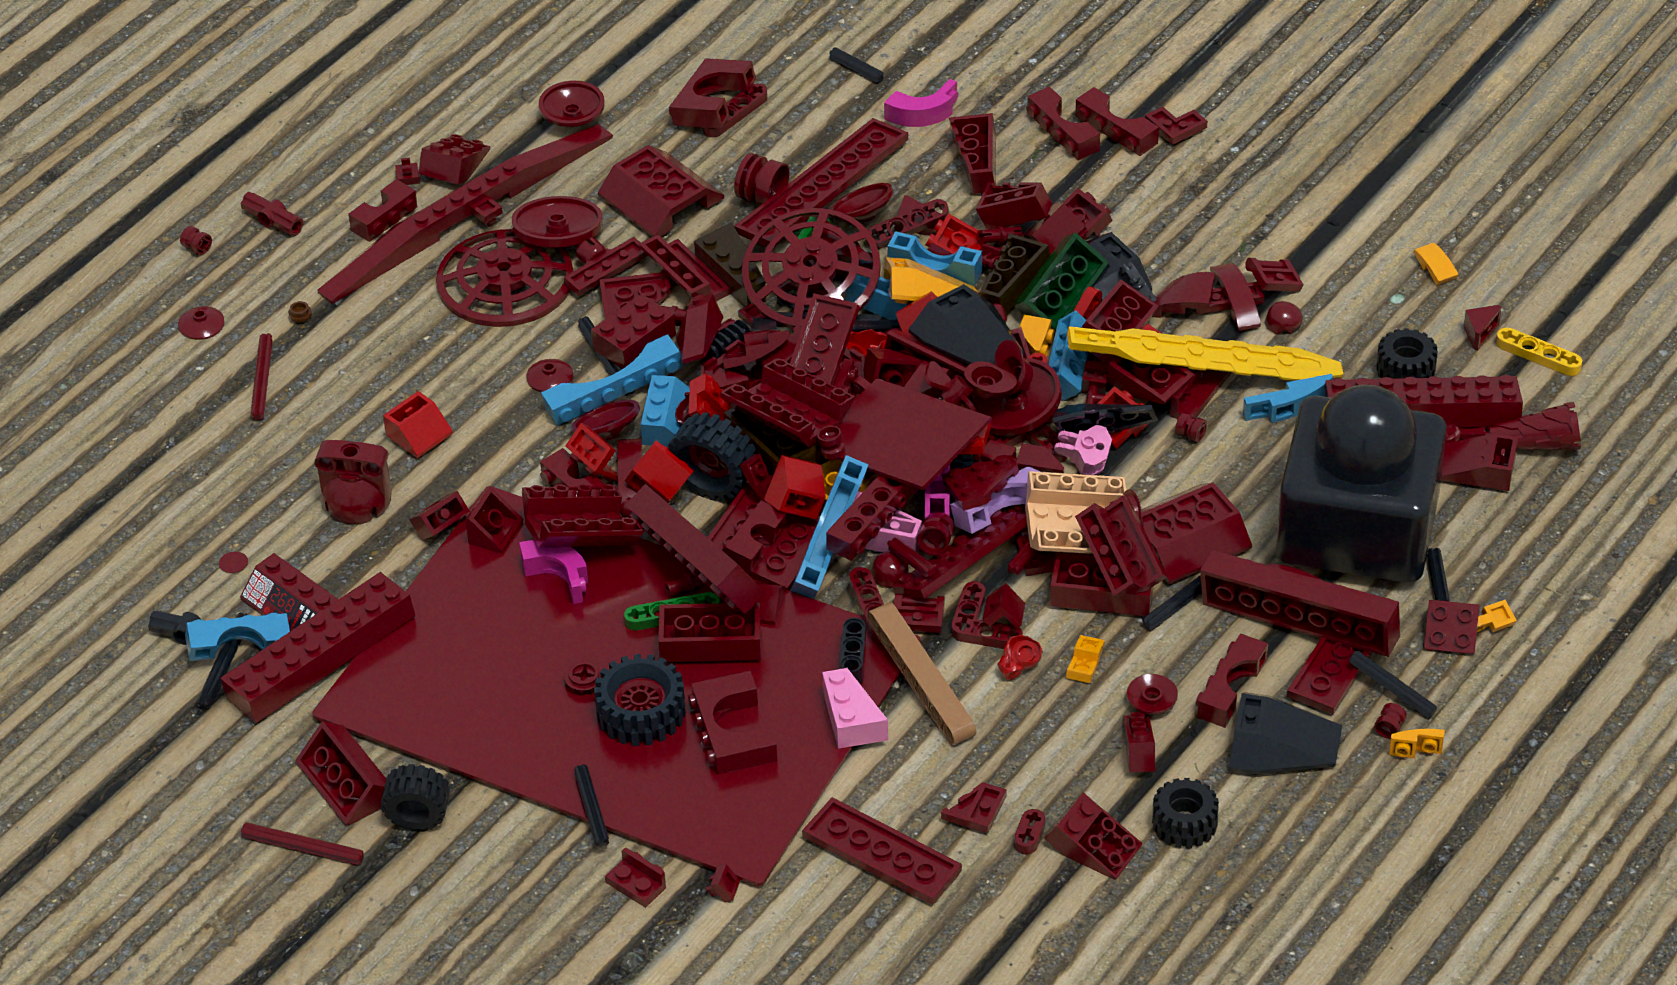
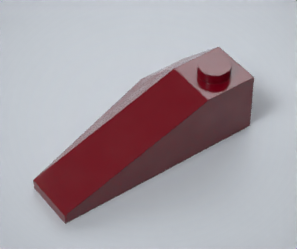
[676,293,724,364]

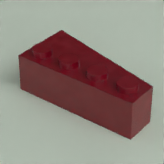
[949,113,996,194]

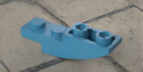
[1243,374,1333,423]

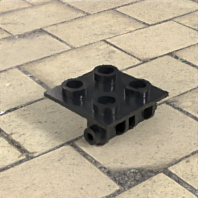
[1093,262,1157,302]

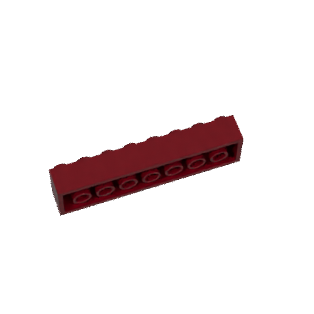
[1325,375,1523,427]
[626,484,766,614]
[1200,550,1400,657]
[220,572,416,723]

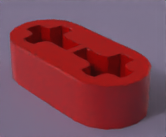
[1074,286,1102,320]

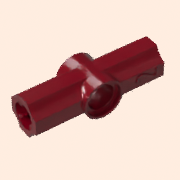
[240,192,304,236]

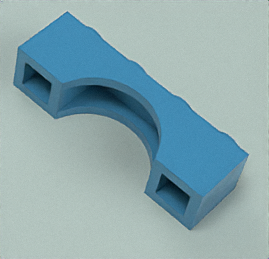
[887,231,982,286]
[185,613,290,661]

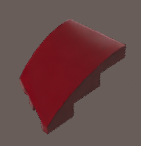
[1152,272,1215,318]
[723,329,790,369]

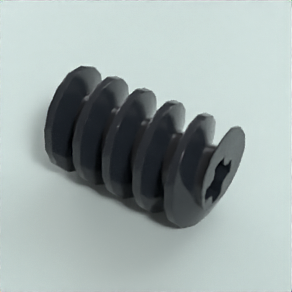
[706,319,751,360]

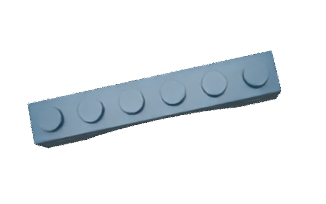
[541,334,683,426]
[790,455,868,599]

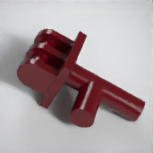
[980,243,1007,269]
[1081,370,1108,404]

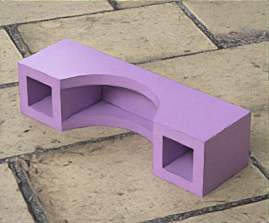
[950,467,1040,533]

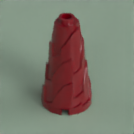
[1485,402,1581,451]

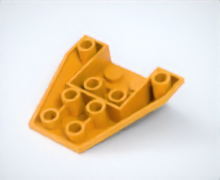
[880,257,978,304]

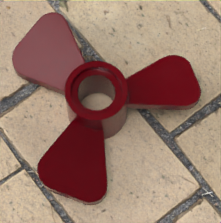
[924,361,977,412]

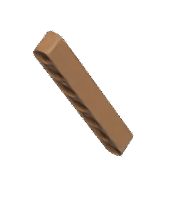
[867,602,976,745]

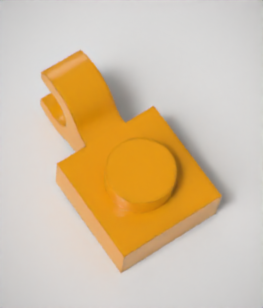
[1477,600,1517,633]

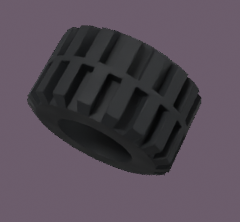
[1376,328,1438,379]
[381,764,450,831]
[1152,778,1219,848]

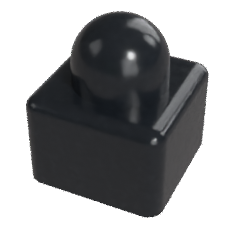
[1276,384,1447,582]

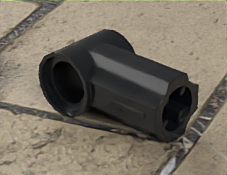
[148,611,201,645]

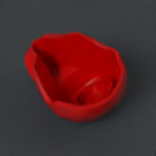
[846,329,887,359]
[997,635,1043,680]

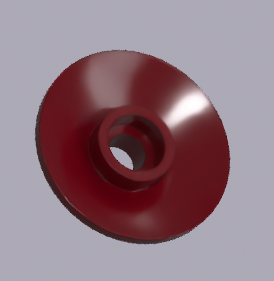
[178,306,225,340]
[526,359,573,392]
[1127,674,1178,714]

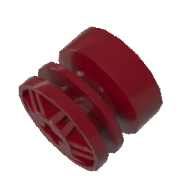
[734,153,790,205]

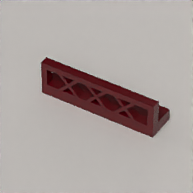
[1170,369,1232,420]

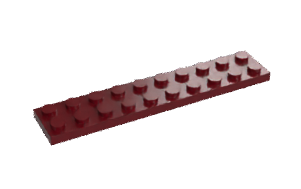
[734,118,909,247]

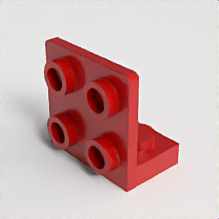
[565,423,618,482]

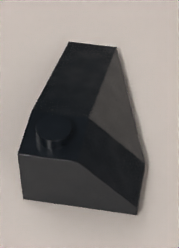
[1053,404,1158,434]

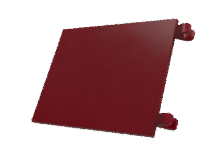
[817,376,992,490]

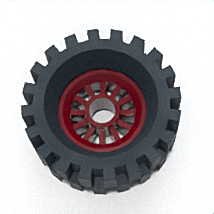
[668,412,756,501]
[594,654,686,746]

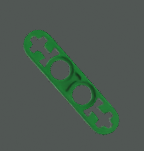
[624,592,720,630]

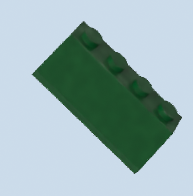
[1013,232,1109,332]

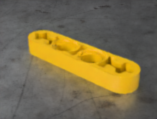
[1496,328,1582,376]

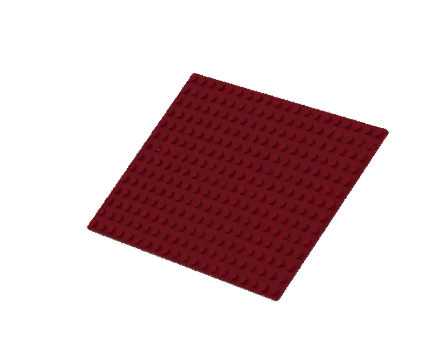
[312,486,921,886]

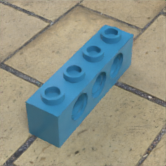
[1048,310,1089,401]

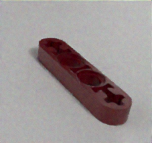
[703,83,768,137]
[866,199,949,249]
[849,567,884,644]

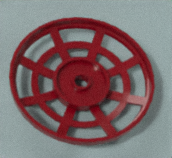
[742,208,881,329]
[436,229,573,327]

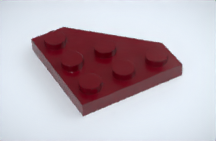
[599,272,671,319]
[942,455,1019,511]

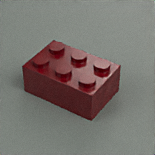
[591,294,676,369]

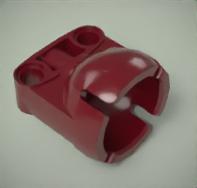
[314,440,392,524]

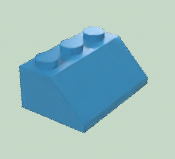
[641,375,690,447]

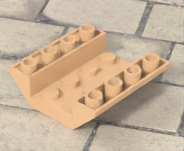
[1025,471,1126,554]

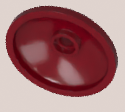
[538,80,605,127]
[830,183,894,222]
[571,400,640,440]

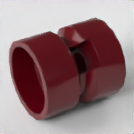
[917,512,954,555]

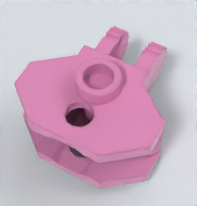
[1054,425,1112,475]

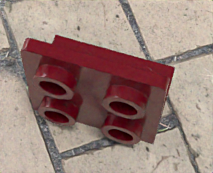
[1424,600,1480,654]

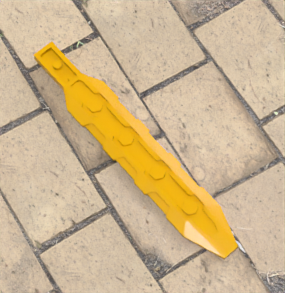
[1067,326,1344,381]

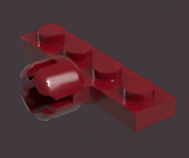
[564,237,648,297]

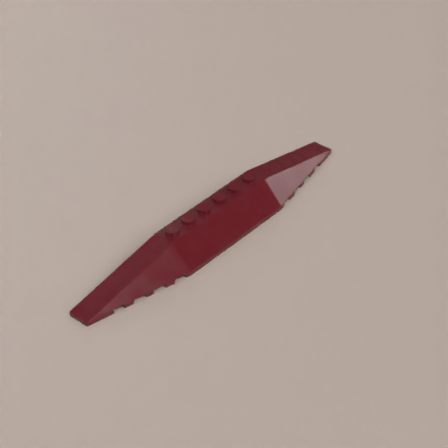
[317,124,613,304]

